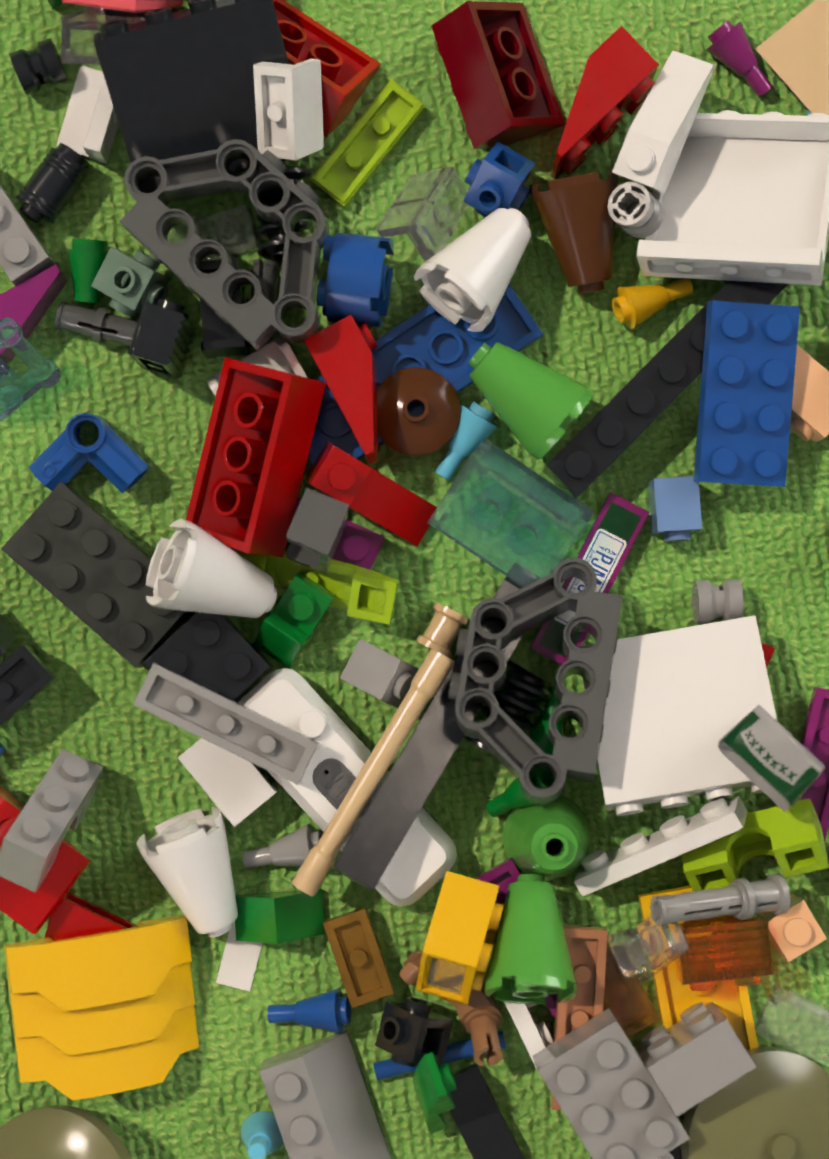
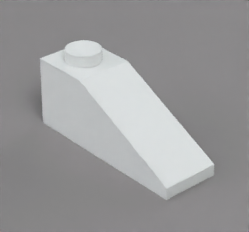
[612,50,715,194]

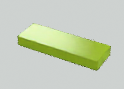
[310,79,426,210]

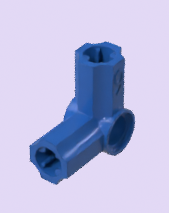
[28,413,150,494]

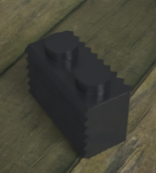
[128,299,196,379]

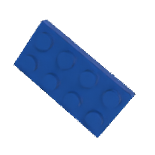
[694,300,800,487]

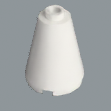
[414,208,531,332]
[146,519,277,618]
[136,807,238,937]

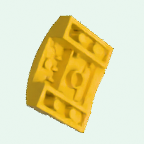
[3,914,199,1101]

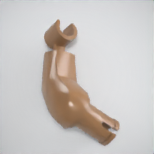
[399,951,503,1066]

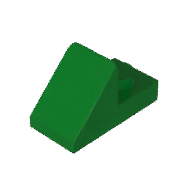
[253,572,336,669]

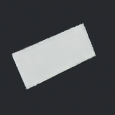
[216,921,262,992]

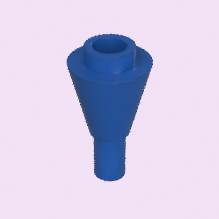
[267,988,352,1034]

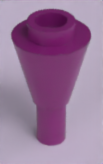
[706,20,773,97]

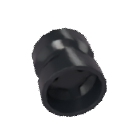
[9,38,68,95]

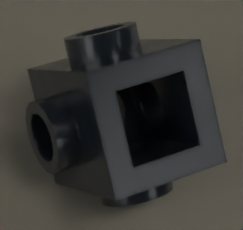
[375,997,454,1067]

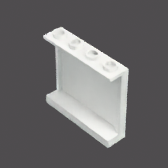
[636,110,829,285]
[577,615,777,816]

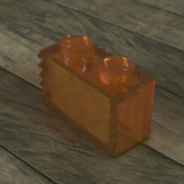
[671,915,774,991]

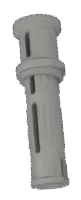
[650,874,790,926]

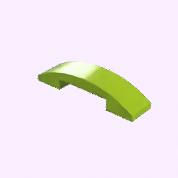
[227,546,398,625]

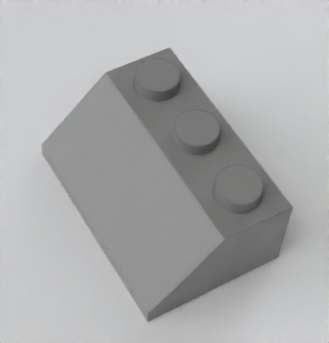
[259,1030,391,1159]

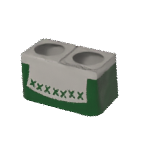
[718,705,825,814]

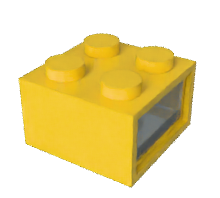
[416,871,504,1005]

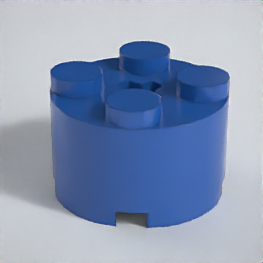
[316,232,394,327]

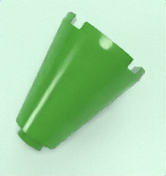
[468,341,594,460]
[502,795,591,881]
[485,874,577,1004]

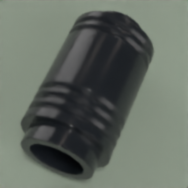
[16,143,89,226]

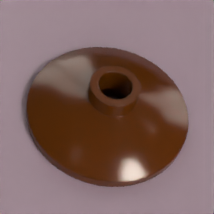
[377,367,460,456]

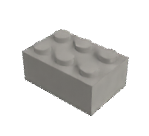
[533,1008,690,1159]

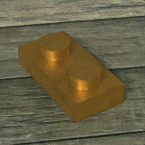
[323,907,394,1008]

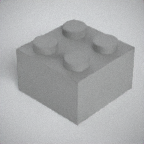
[636,1001,756,1117]

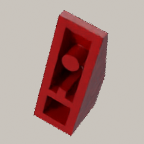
[304,315,378,465]
[305,441,440,546]

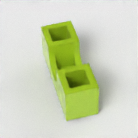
[682,798,829,891]

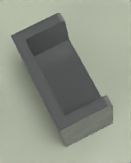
[286,488,349,574]

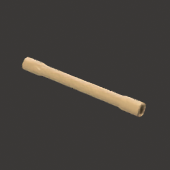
[291,648,454,897]

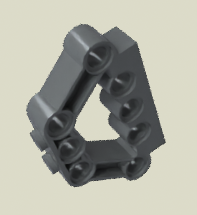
[119,139,329,351]
[449,558,622,805]

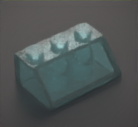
[427,438,594,587]

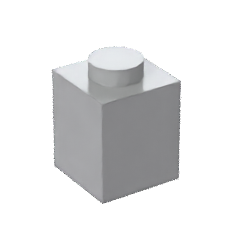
[340,639,419,708]

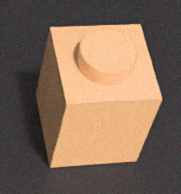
[755,893,827,962]

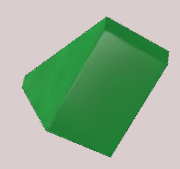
[235,889,325,944]

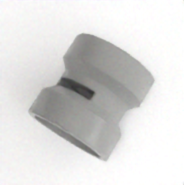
[607,182,664,238]
[692,579,744,624]

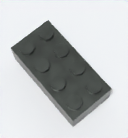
[1,482,191,668]

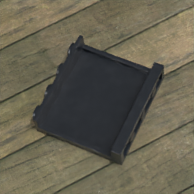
[93,0,289,193]

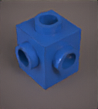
[463,142,536,217]

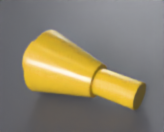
[612,278,693,329]

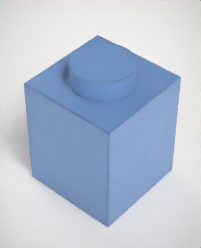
[648,476,702,542]

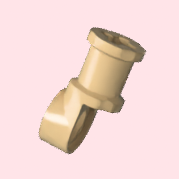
[416,602,470,698]

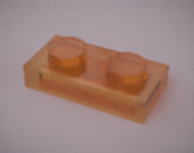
[603,938,660,1037]

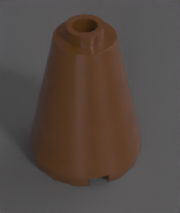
[529,169,618,294]

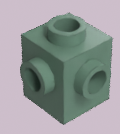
[91,247,171,317]

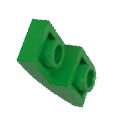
[413,1052,458,1134]

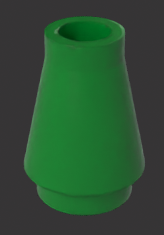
[67,239,108,303]

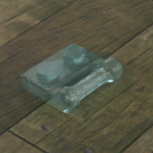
[0,317,61,422]

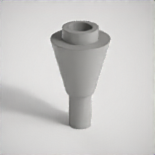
[243,824,322,869]

